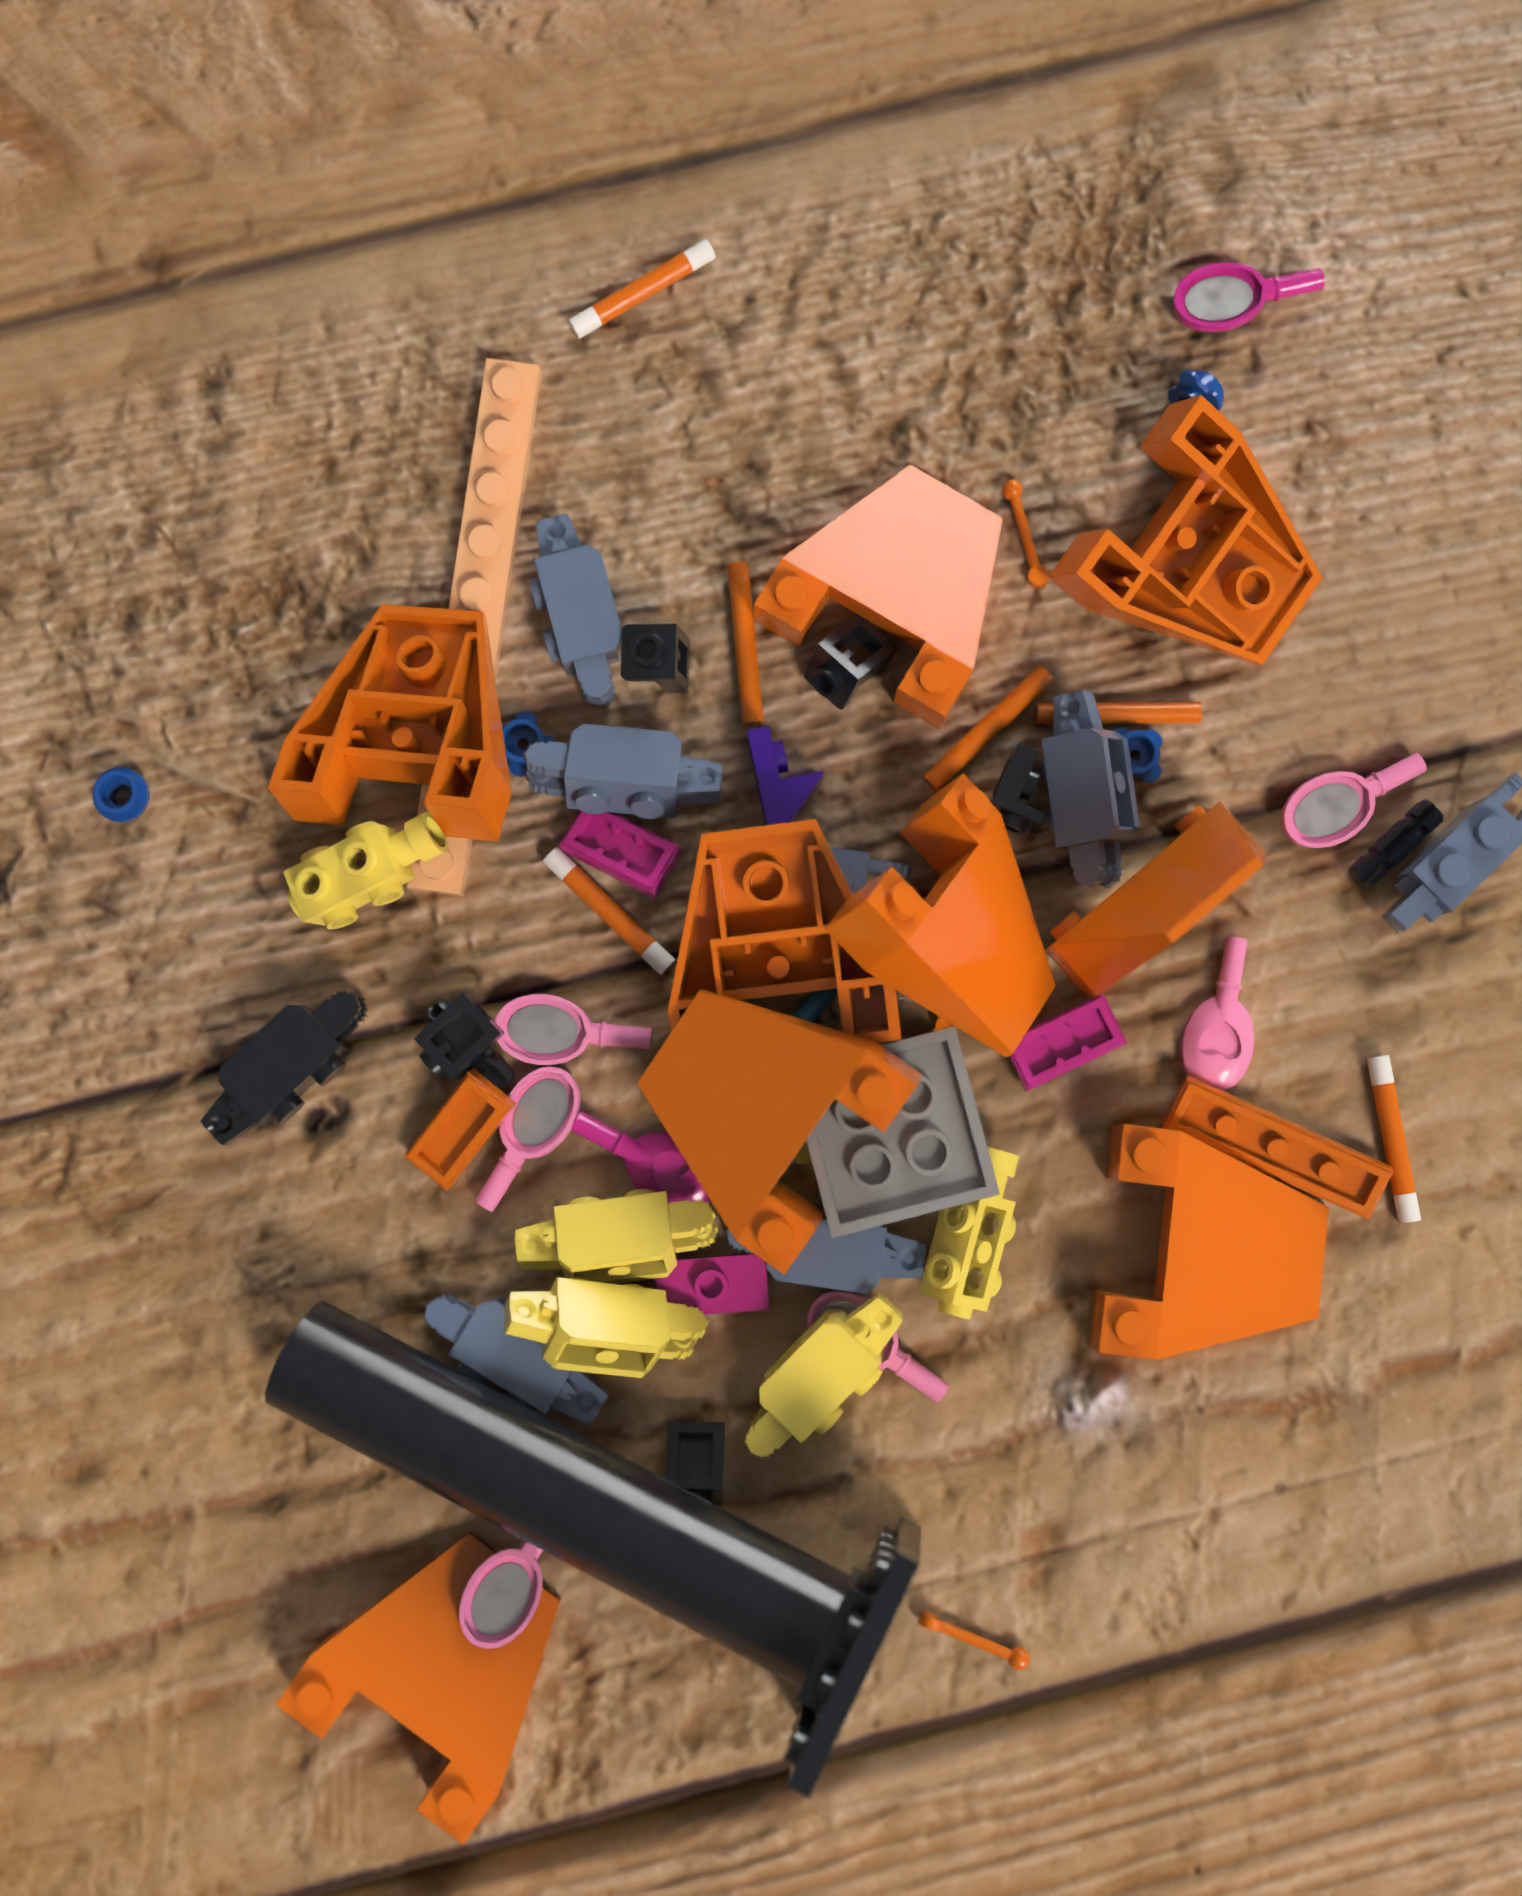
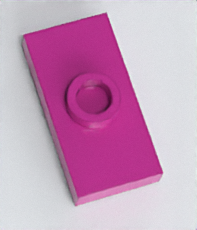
[559,811,683,899]
[1008,993,1127,1091]
[655,1253,769,1315]

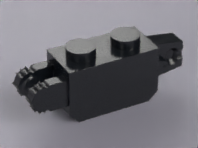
[200,990,369,1145]

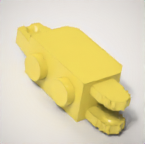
[515,1189,718,1284]
[504,1277,709,1378]
[745,1292,904,1459]

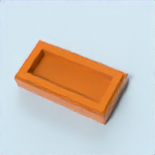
[404,1068,517,1191]

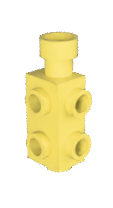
[283,812,448,930]
[918,1147,1020,1319]

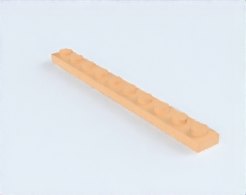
[406,358,542,897]

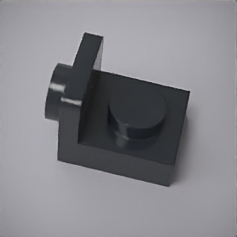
[803,613,898,710]
[620,624,690,693]
[990,743,1047,835]
[414,992,505,1080]
[665,1421,725,1506]

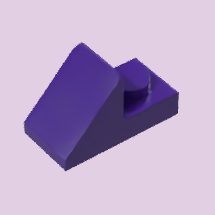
[747,726,824,825]

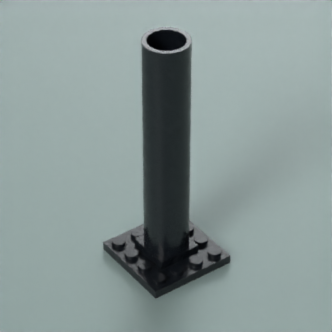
[265,1301,921,1798]

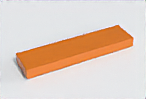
[1162,1074,1394,1220]

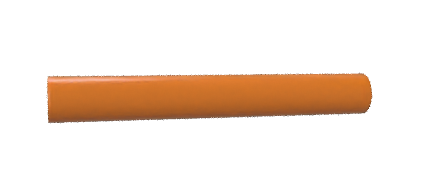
[727,562,764,726]
[922,665,1054,792]
[1035,702,1202,725]

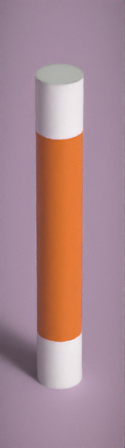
[568,239,716,339]
[543,847,676,975]
[1366,1055,1421,1223]

